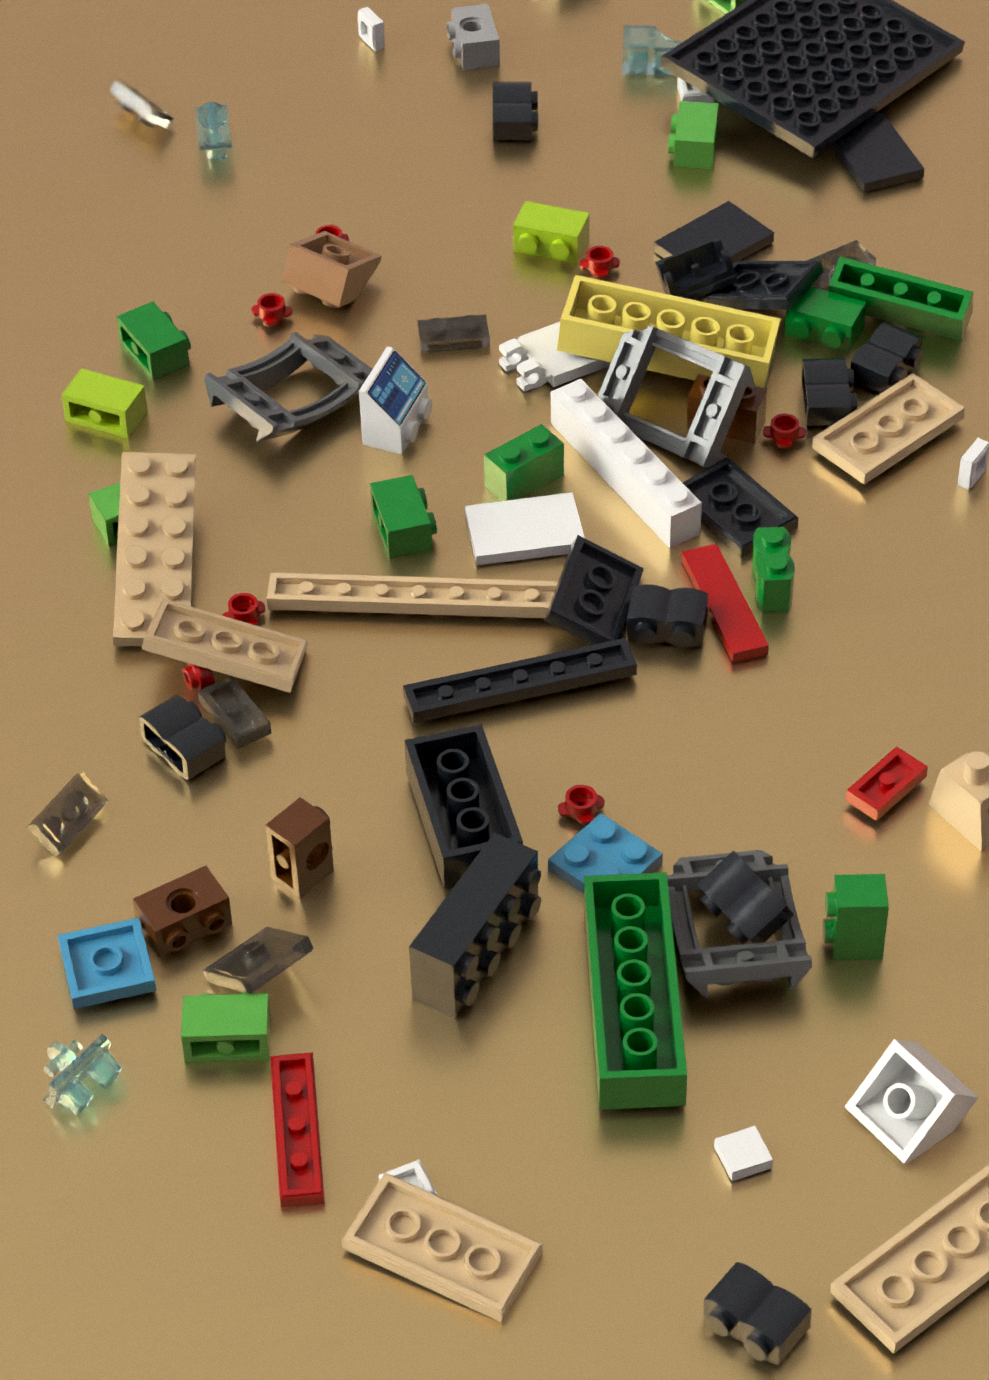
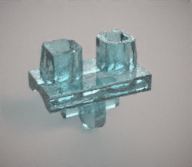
[195,102,232,161]
[43,1034,122,1116]

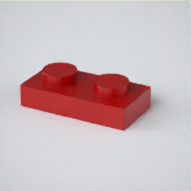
[845,746,928,821]

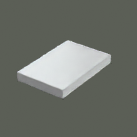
[464,492,585,566]

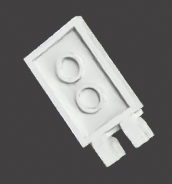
[499,322,611,391]

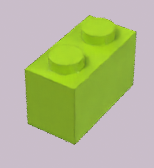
[513,201,589,264]
[61,368,148,438]

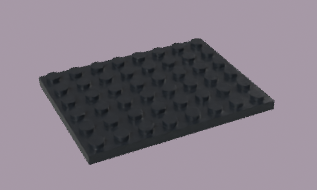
[660,0,965,157]

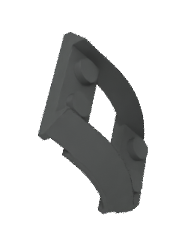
[598,325,756,468]
[204,332,372,442]
[667,850,812,999]

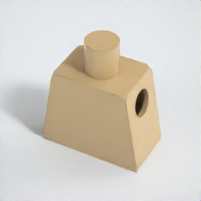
[929,751,989,851]

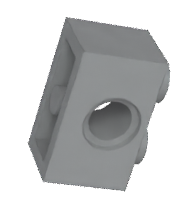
[447,4,500,70]

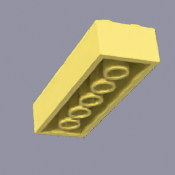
[557,275,781,388]

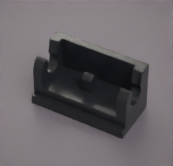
[655,237,738,300]

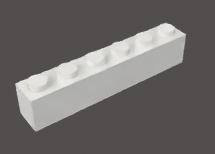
[551,379,702,549]

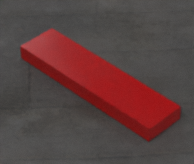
[681,543,769,663]
[270,1052,325,1208]

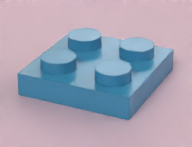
[548,813,663,894]
[57,917,156,1009]

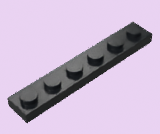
[403,638,637,723]

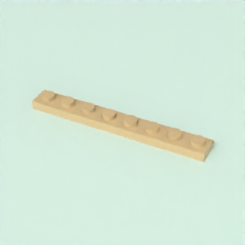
[267,572,558,618]

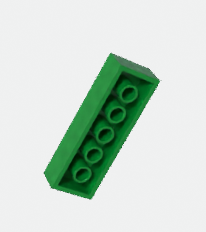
[584,872,687,1110]

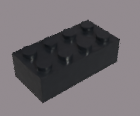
[404,724,523,890]
[409,833,541,1019]

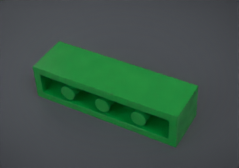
[829,256,973,341]

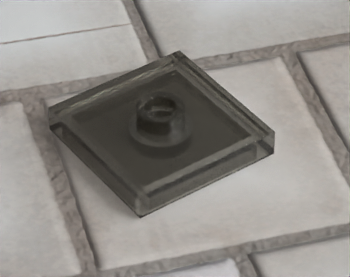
[202,926,314,994]

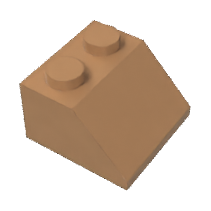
[282,231,382,308]

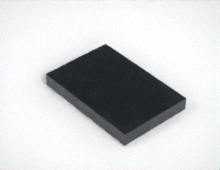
[830,113,925,192]
[654,201,774,264]
[702,261,824,310]
[683,458,799,558]
[544,535,644,645]

